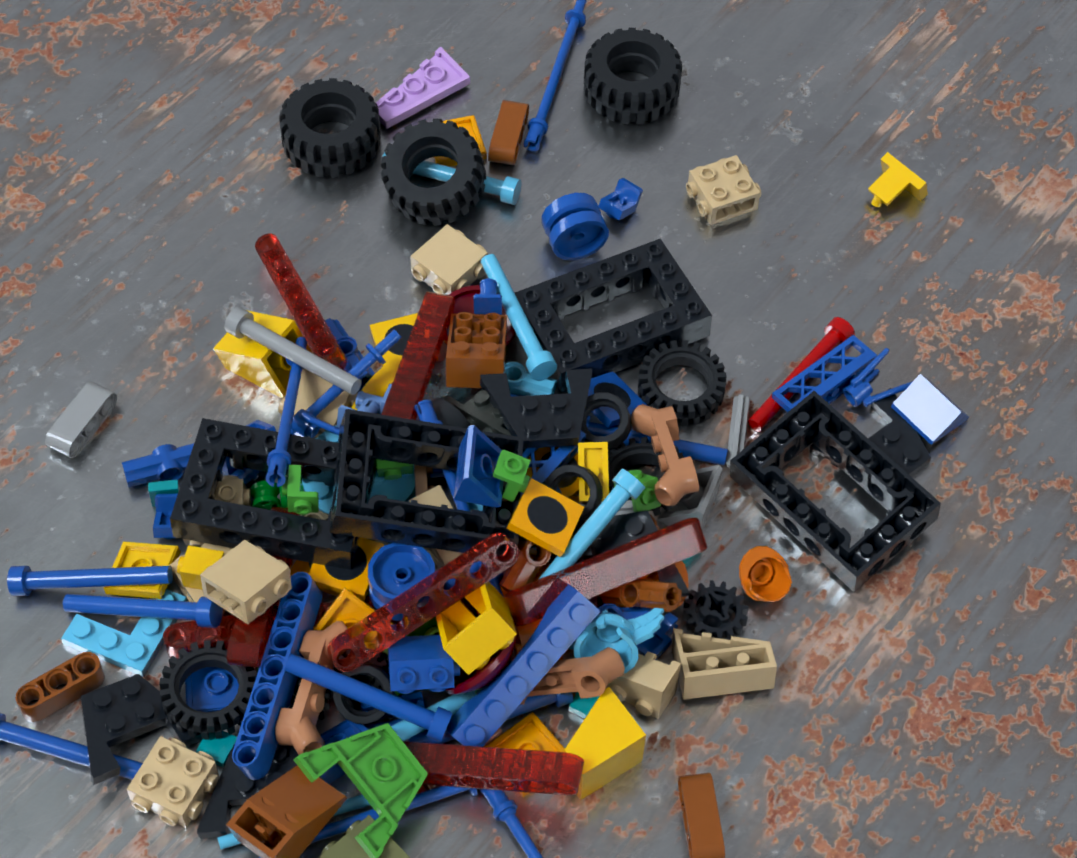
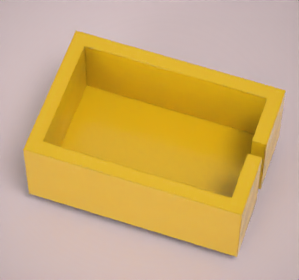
[435,574,517,675]

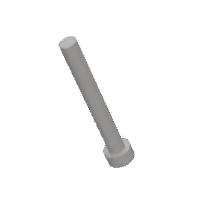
[224,307,361,395]

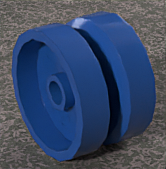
[541,193,609,260]
[368,542,436,621]

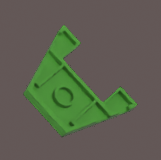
[293,723,428,858]

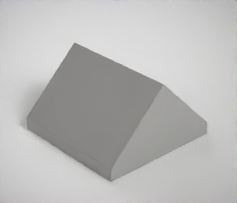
[658,465,723,536]

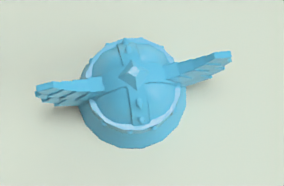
[569,608,664,674]

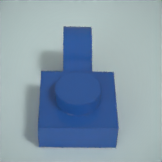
[636,612,679,660]

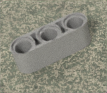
[45,381,118,458]

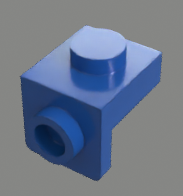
[598,178,643,220]
[153,493,178,539]

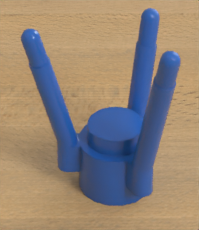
[843,348,913,407]
[291,409,339,438]

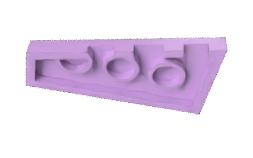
[376,47,470,129]

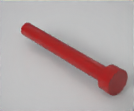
[748,317,855,432]

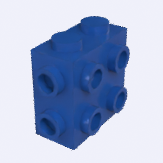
[387,635,460,694]

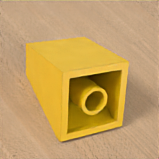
[213,310,313,398]
[561,687,646,800]

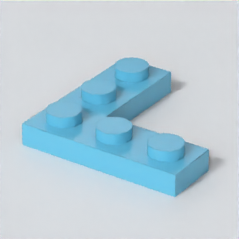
[61,589,187,677]

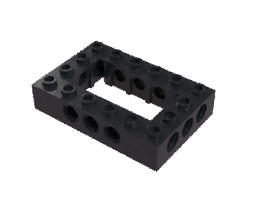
[515,238,712,393]
[730,391,941,592]
[329,409,523,560]
[170,418,377,570]

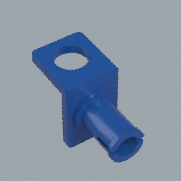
[473,278,502,315]

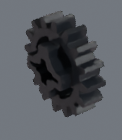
[682,580,749,640]

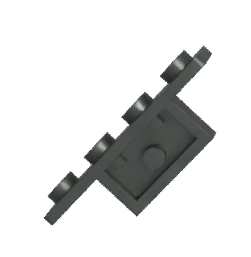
[443,389,525,452]

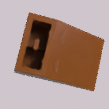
[446,312,507,388]
[226,765,347,858]

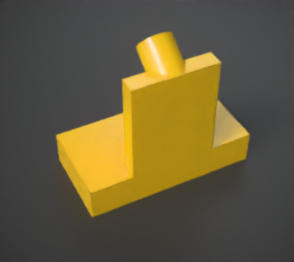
[868,152,928,207]
[578,442,609,503]

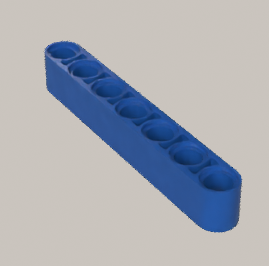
[232,572,322,780]

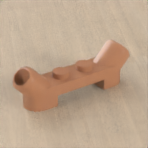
[631,404,699,507]
[275,621,355,755]
[504,647,625,704]

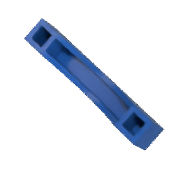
[447,584,600,755]

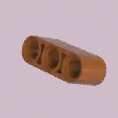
[488,100,529,166]
[15,652,105,722]
[678,773,725,858]

